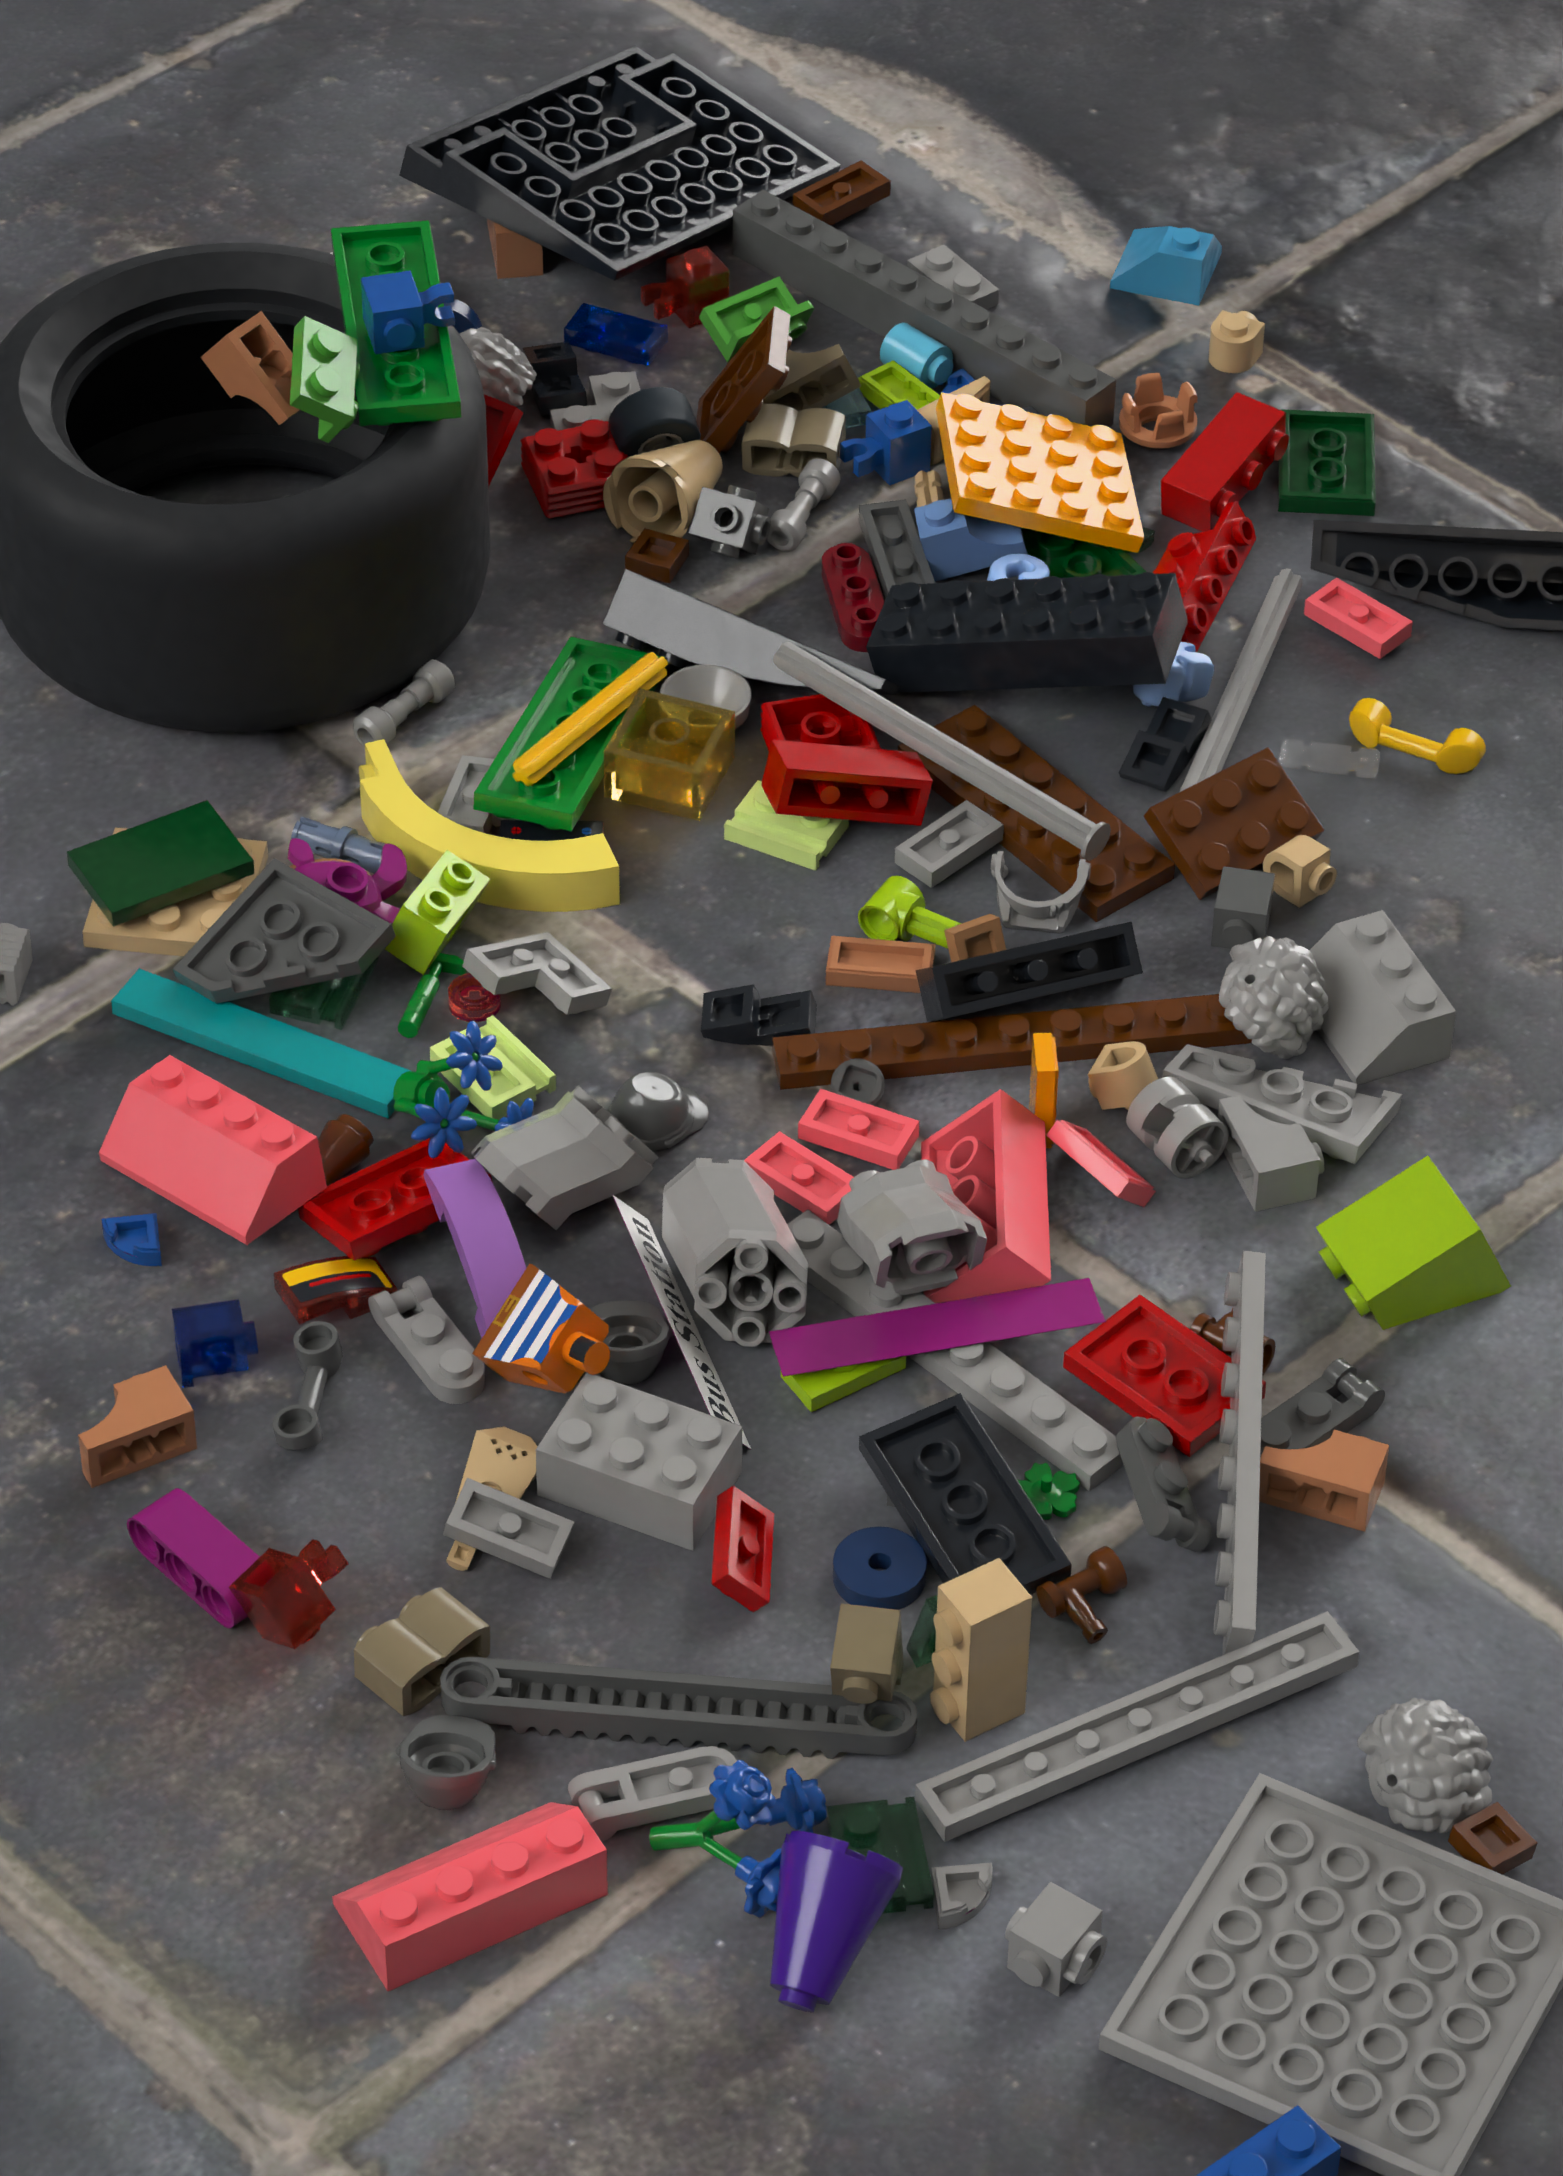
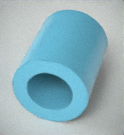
[880,323,953,389]

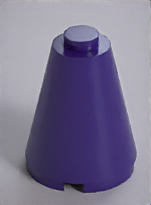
[770,1831,903,2013]

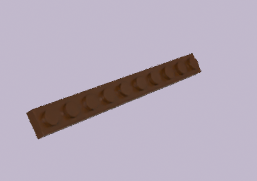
[772,994,1252,1090]

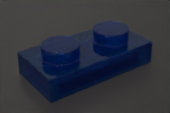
[564,303,668,367]

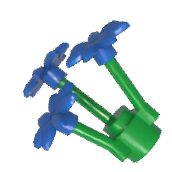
[393,1021,534,1158]

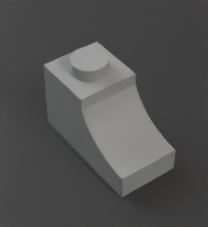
[1218,1095,1324,1212]

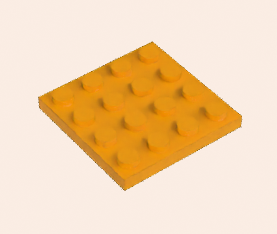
[936,392,1144,553]

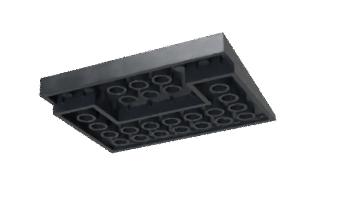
[399,46,841,281]

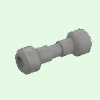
[767,458,841,551]
[353,659,455,747]

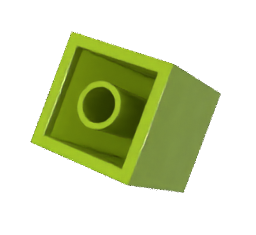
[1316,1155,1511,1330]

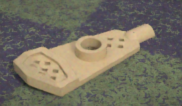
[446,1427,538,1571]

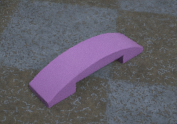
[423,1159,526,1338]

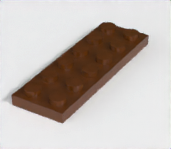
[898,705,1175,922]

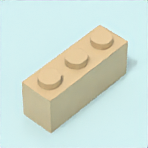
[930,1558,1032,1742]

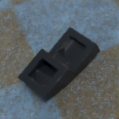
[522,341,587,415]
[1119,697,1212,791]
[701,984,817,1046]

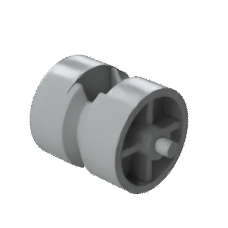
[1126,1076,1228,1178]

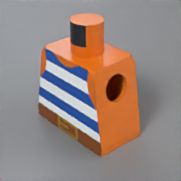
[472,1263,610,1394]

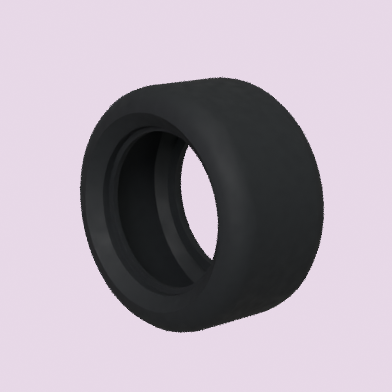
[0,242,490,732]

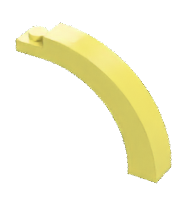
[359,739,620,912]

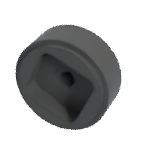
[830,1059,885,1107]

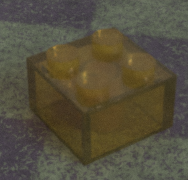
[603,689,735,821]

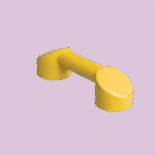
[1349,698,1486,774]

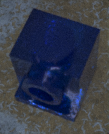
[172,1299,258,1388]

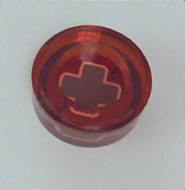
[448,973,501,1022]

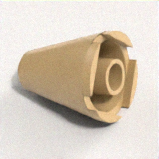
[603,440,723,543]

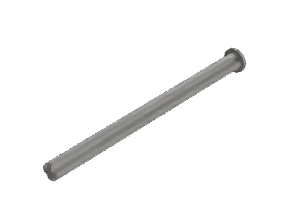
[1180,568,1303,792]
[773,642,1111,861]

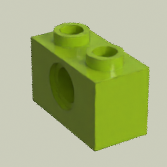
[385,850,490,975]

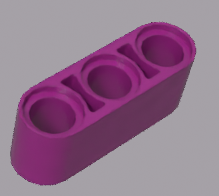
[127,1488,280,1629]

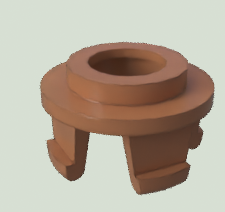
[1119,373,1197,449]

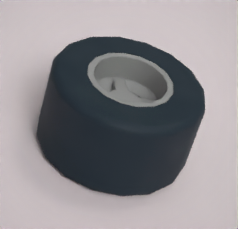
[608,387,701,457]

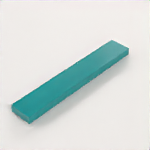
[111,968,411,1118]

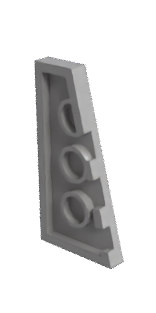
[1162,1044,1403,1164]

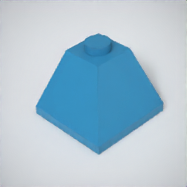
[1110,226,1222,306]

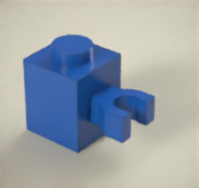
[361,270,455,354]
[839,400,932,485]

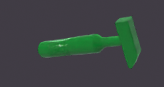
[397,953,467,1038]

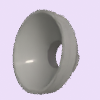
[660,664,751,742]

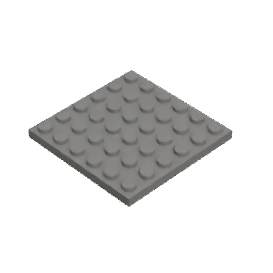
[1099,1773,1563,2176]

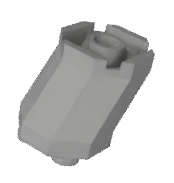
[471,1085,659,1230]
[662,1158,808,1347]
[837,1159,987,1295]

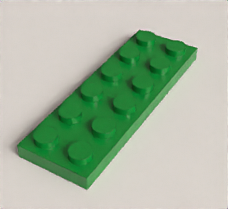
[331,220,461,426]
[473,636,665,831]

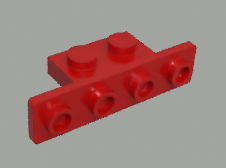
[1152,501,1256,652]

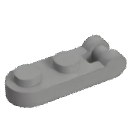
[368,1276,485,1404]
[568,1746,737,1842]

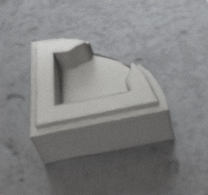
[931,1863,993,1930]

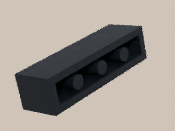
[915,922,1143,1022]

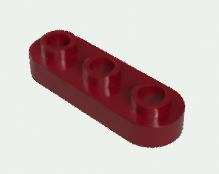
[822,543,884,652]

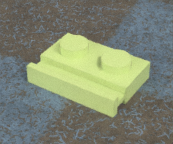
[724,780,849,871]
[430,1015,556,1120]

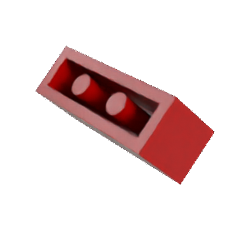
[1161,392,1289,532]
[761,740,933,826]

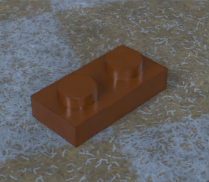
[793,160,891,226]

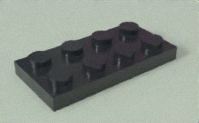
[859,1393,1072,1595]

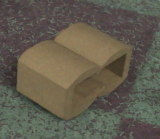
[742,404,846,477]
[354,1587,490,1716]

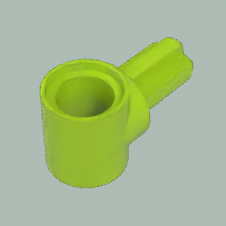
[858,876,961,948]

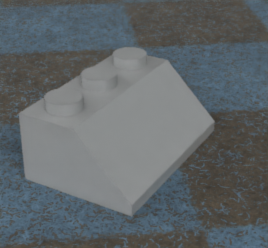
[1309,910,1456,1085]

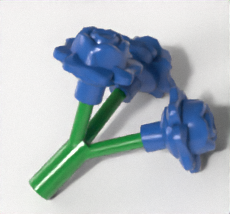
[649,1760,827,1918]

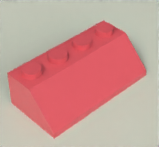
[99,1055,327,1245]
[921,1089,1051,1303]
[332,1802,608,1991]

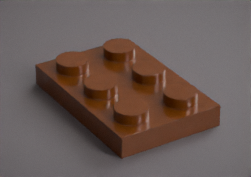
[696,306,792,454]
[1143,747,1324,900]

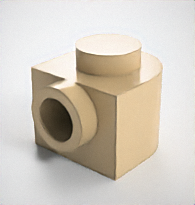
[1209,310,1265,373]
[1263,835,1337,908]
[1088,1041,1158,1110]

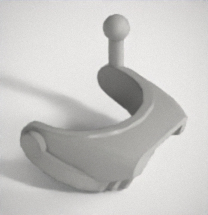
[991,851,1091,933]

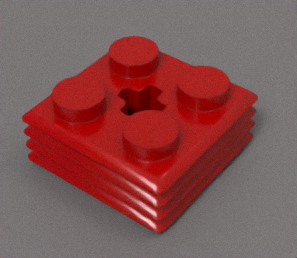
[520,419,628,519]
[760,694,881,751]

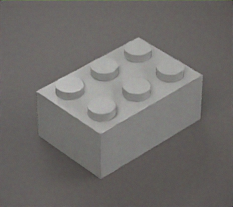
[536,1372,742,1551]

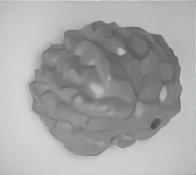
[460,327,537,407]
[1219,936,1329,1059]
[1357,1698,1493,1833]

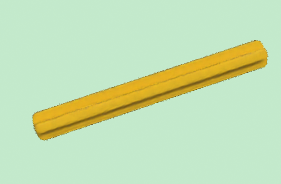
[512,652,668,786]

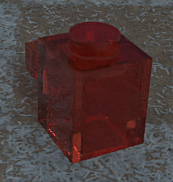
[641,246,730,328]
[229,1539,349,1649]

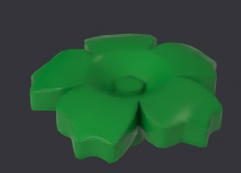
[1017,1463,1080,1520]

